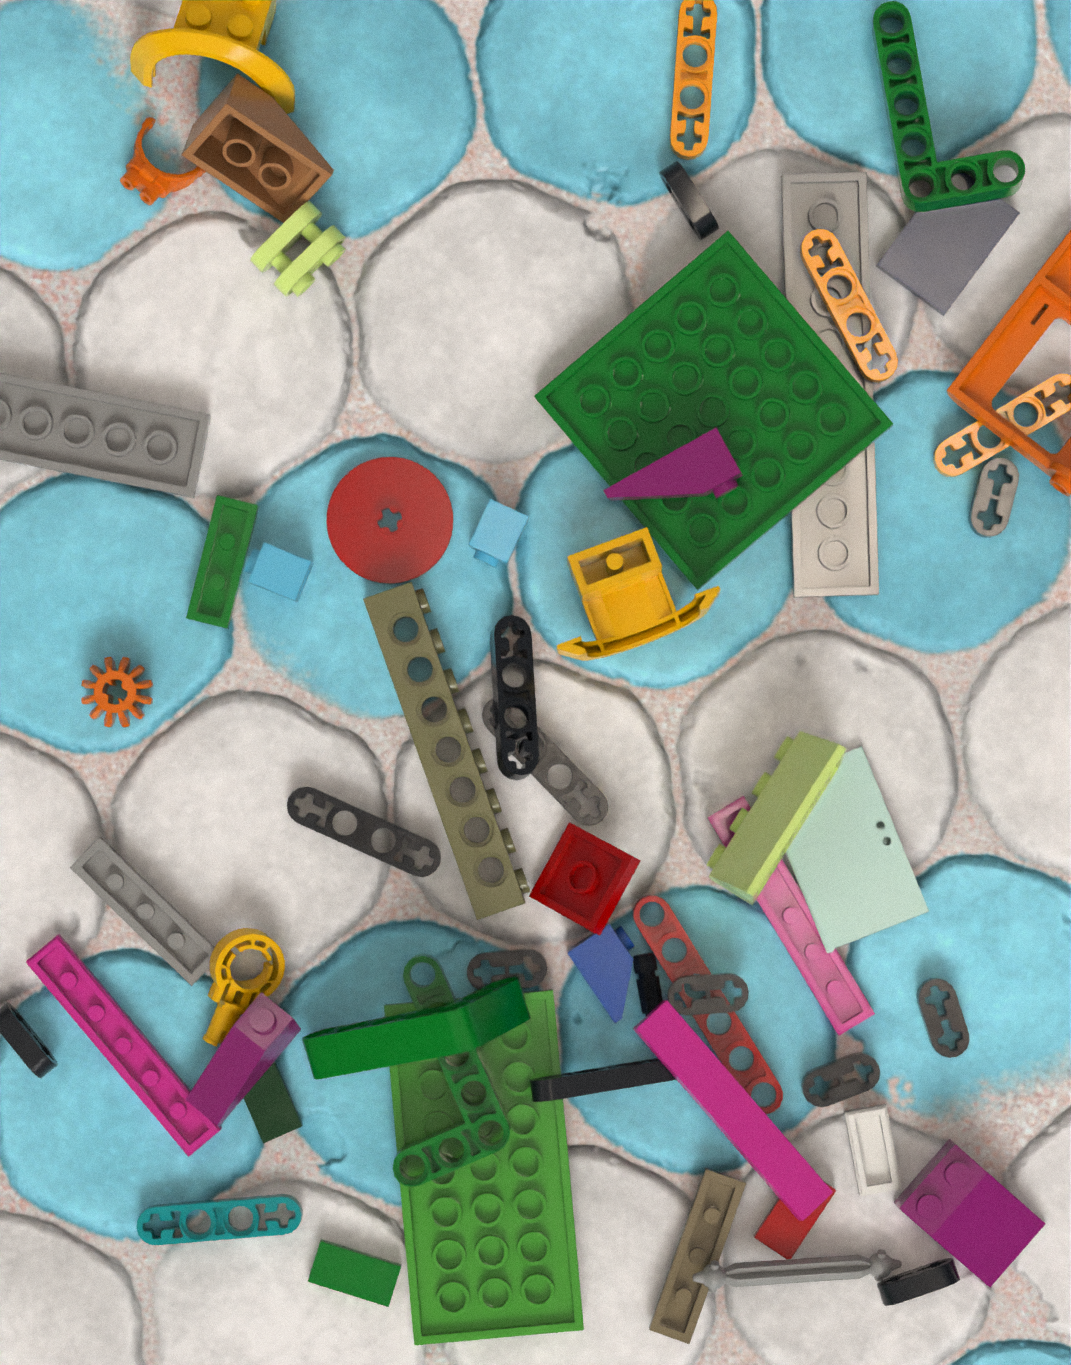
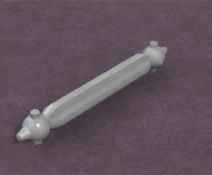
[692,1249,902,1293]

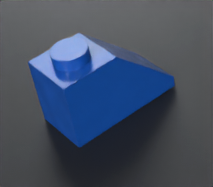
[567,922,635,1023]

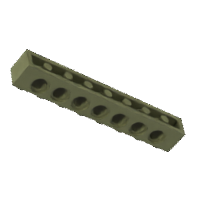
[363,582,531,920]

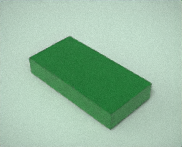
[308,1239,402,1307]

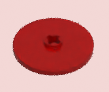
[326,457,453,584]

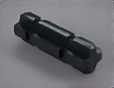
[633,953,663,1016]

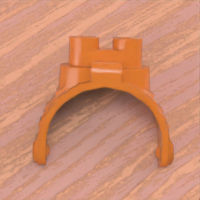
[120,117,206,205]

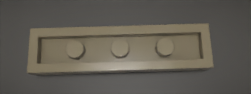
[649,1167,746,1344]

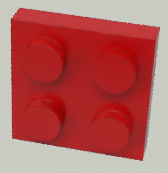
[529,822,640,936]

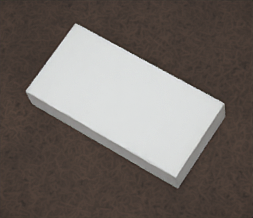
[844,1104,902,1196]

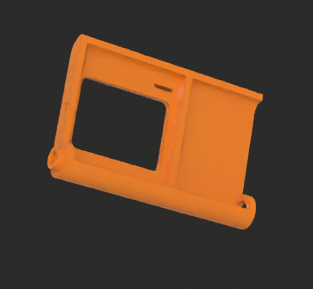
[946,230,1071,496]

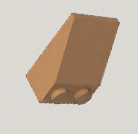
[182,73,334,223]

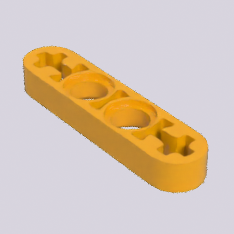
[670,0,717,160]
[800,229,898,383]
[933,374,1071,477]

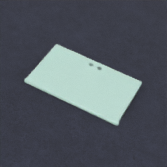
[786,746,929,953]

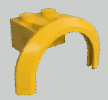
[130,0,295,114]
[556,527,720,661]

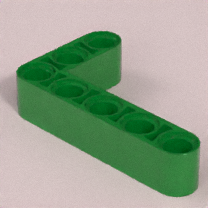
[872,1,1025,212]
[392,954,510,1187]
[302,977,531,1080]

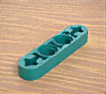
[136,1194,303,1245]

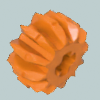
[81,657,153,727]

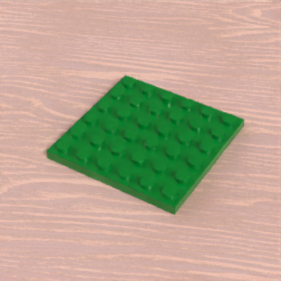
[534,231,894,590]

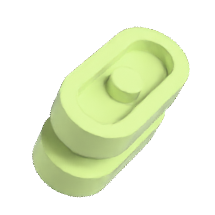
[250,201,346,297]

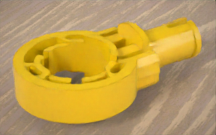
[202,928,285,1047]

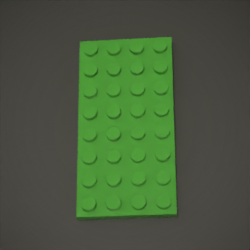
[384,989,584,1346]

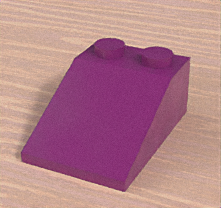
[894,1139,1046,1287]

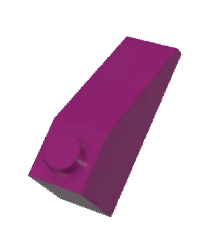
[603,428,743,501]
[186,992,301,1127]

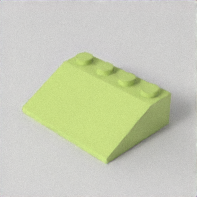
[707,731,846,905]

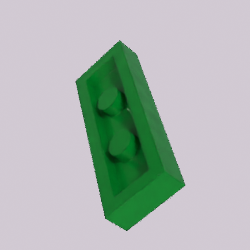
[186,495,259,629]

